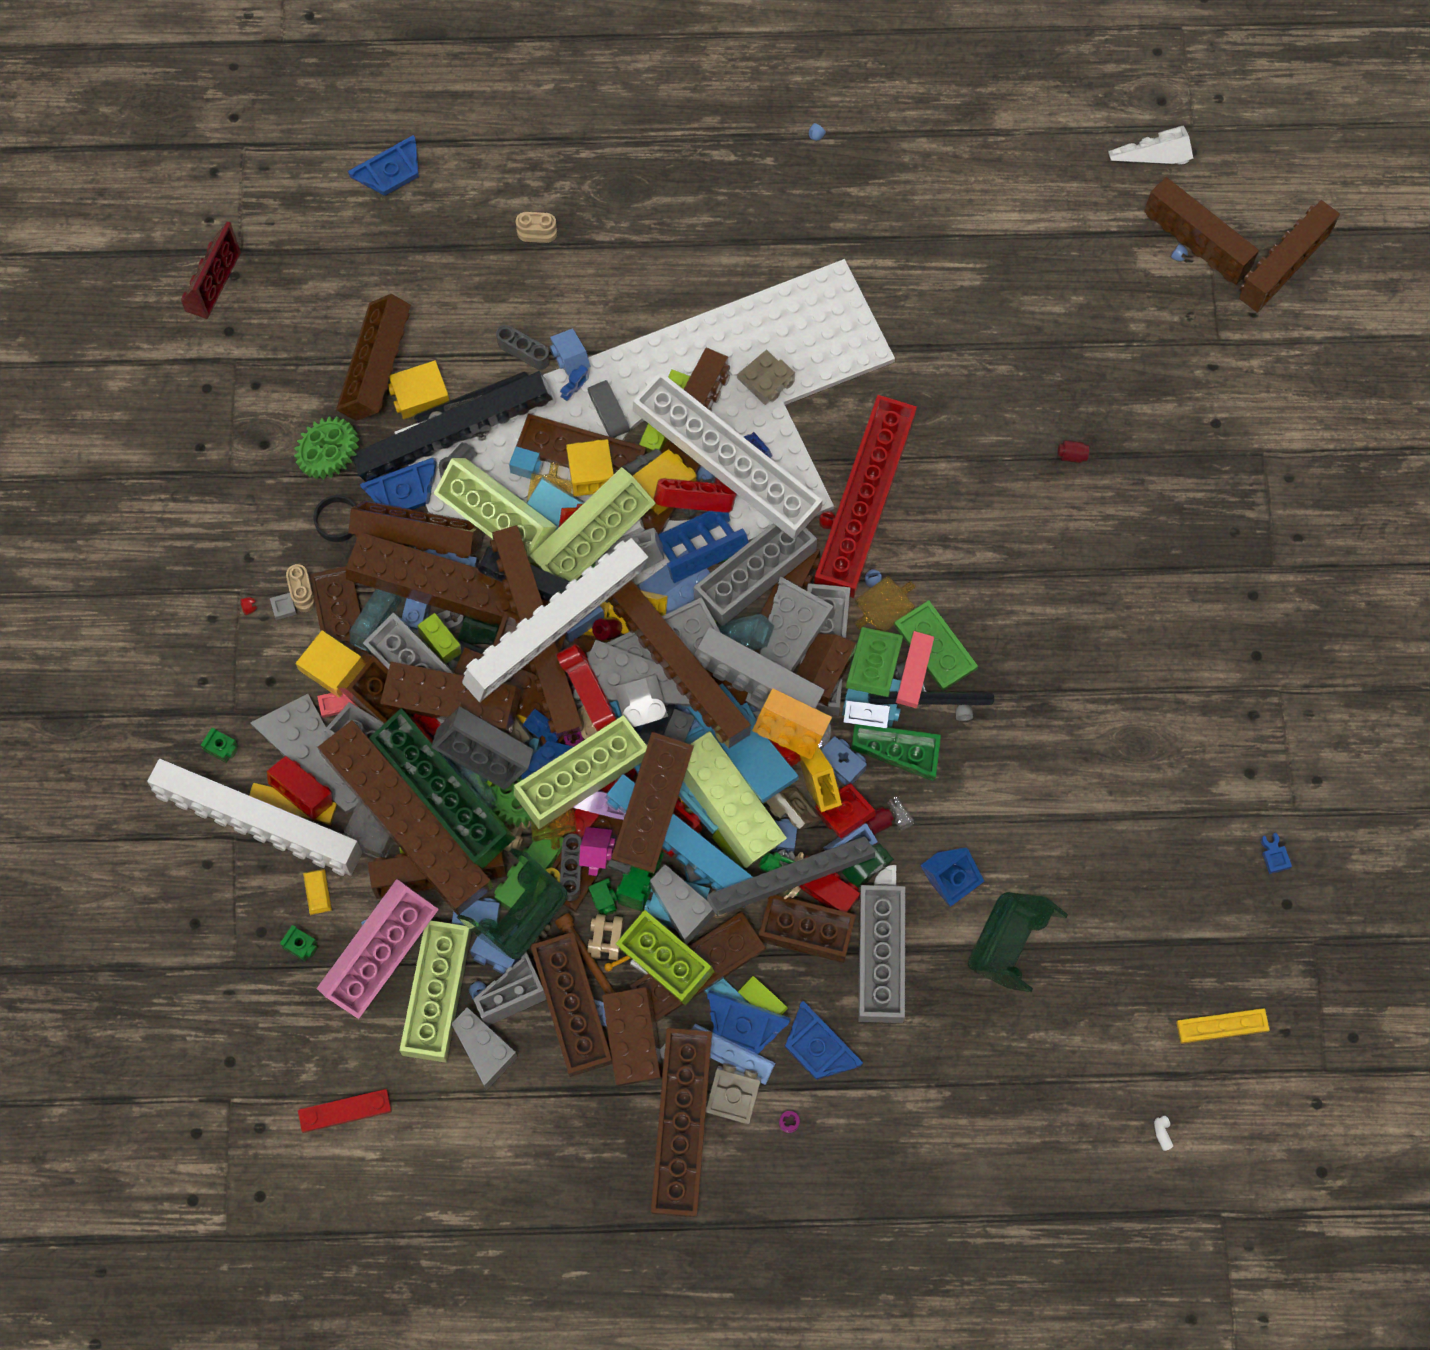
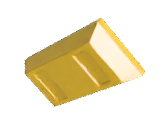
[303,869,332,915]

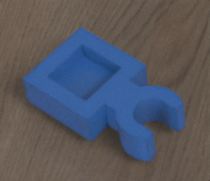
[560,365,589,401]
[523,709,558,743]
[1261,833,1292,874]

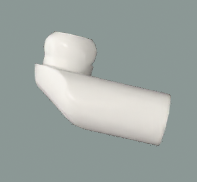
[1154,1116,1173,1151]

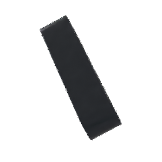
[477,548,570,602]

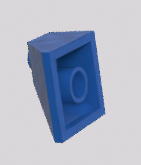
[921,848,984,907]

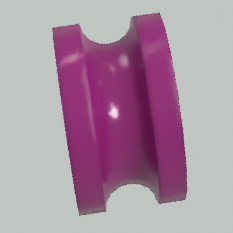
[564,731,584,747]
[779,1111,800,1133]

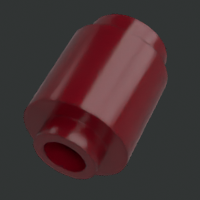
[1058,440,1089,463]
[592,617,622,640]
[865,807,894,835]

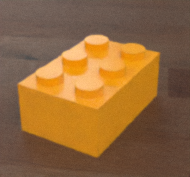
[752,688,832,760]

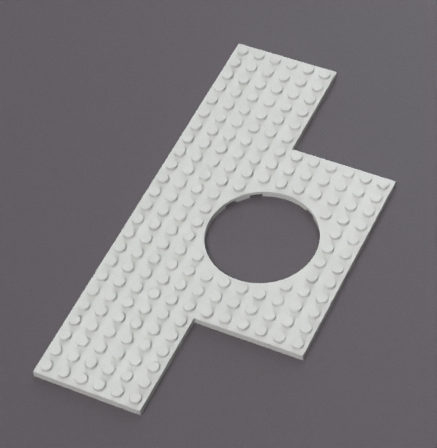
[395,259,895,586]

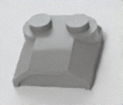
[614,674,668,727]

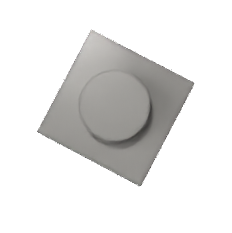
[270,593,296,620]

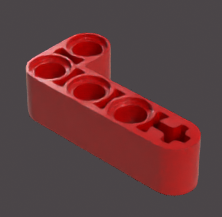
[653,477,737,512]
[556,644,617,732]

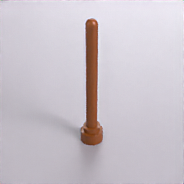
[555,913,615,994]

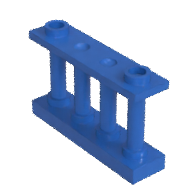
[658,511,749,583]

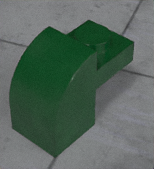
[842,843,894,888]

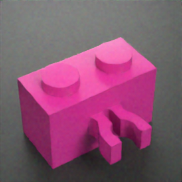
[579,827,616,876]

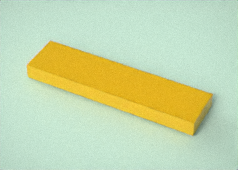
[249,783,337,825]
[1176,1008,1269,1044]

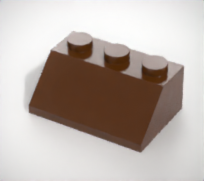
[796,633,856,707]

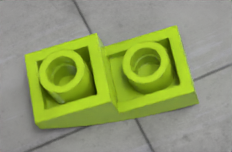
[738,976,788,1015]

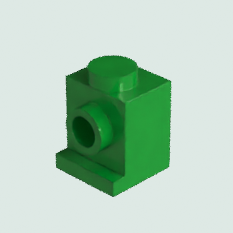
[201,727,238,763]
[588,878,617,916]
[280,925,317,962]

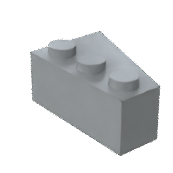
[595,528,664,572]
[650,865,715,945]
[473,952,546,1026]
[452,1008,518,1091]

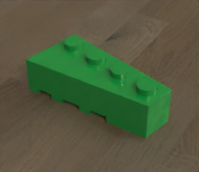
[851,724,941,782]
[615,849,665,912]

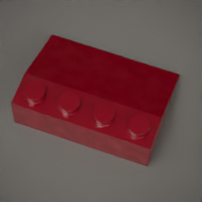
[181,221,241,319]

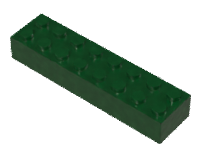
[369,708,516,868]

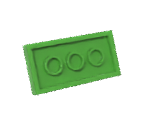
[894,600,978,691]
[846,627,903,697]

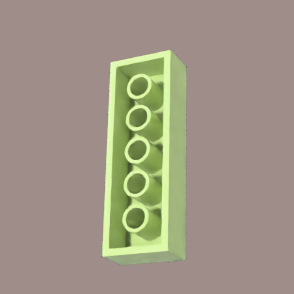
[433,458,557,563]
[530,467,655,582]
[514,715,647,829]
[683,731,787,868]
[400,921,472,1063]

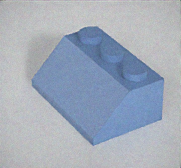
[637,550,710,614]

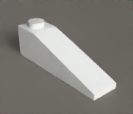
[1108,126,1193,164]

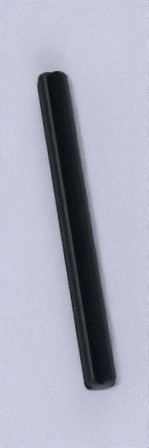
[414,371,528,423]
[868,692,994,705]

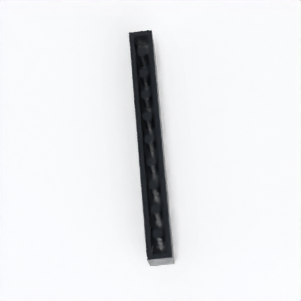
[352,371,553,482]

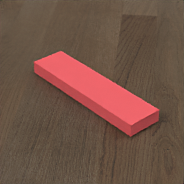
[896,631,934,708]

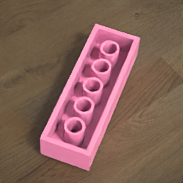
[316,879,439,1019]

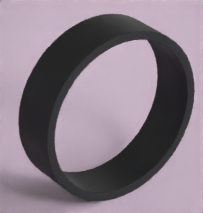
[313,495,356,542]

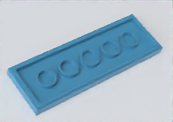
[687,683,799,803]

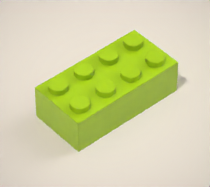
[615,910,715,1006]

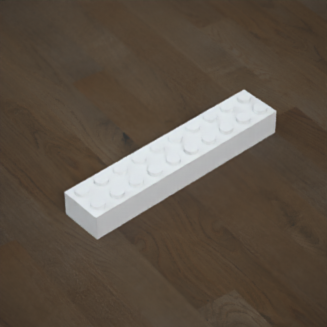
[633,371,823,539]
[462,538,648,702]
[147,759,362,876]

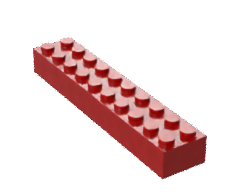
[814,395,917,598]

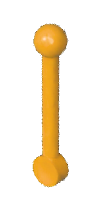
[604,956,631,972]

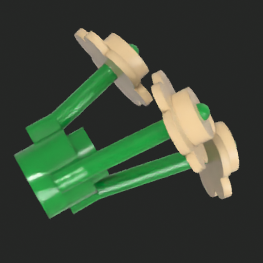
[758,852,804,899]

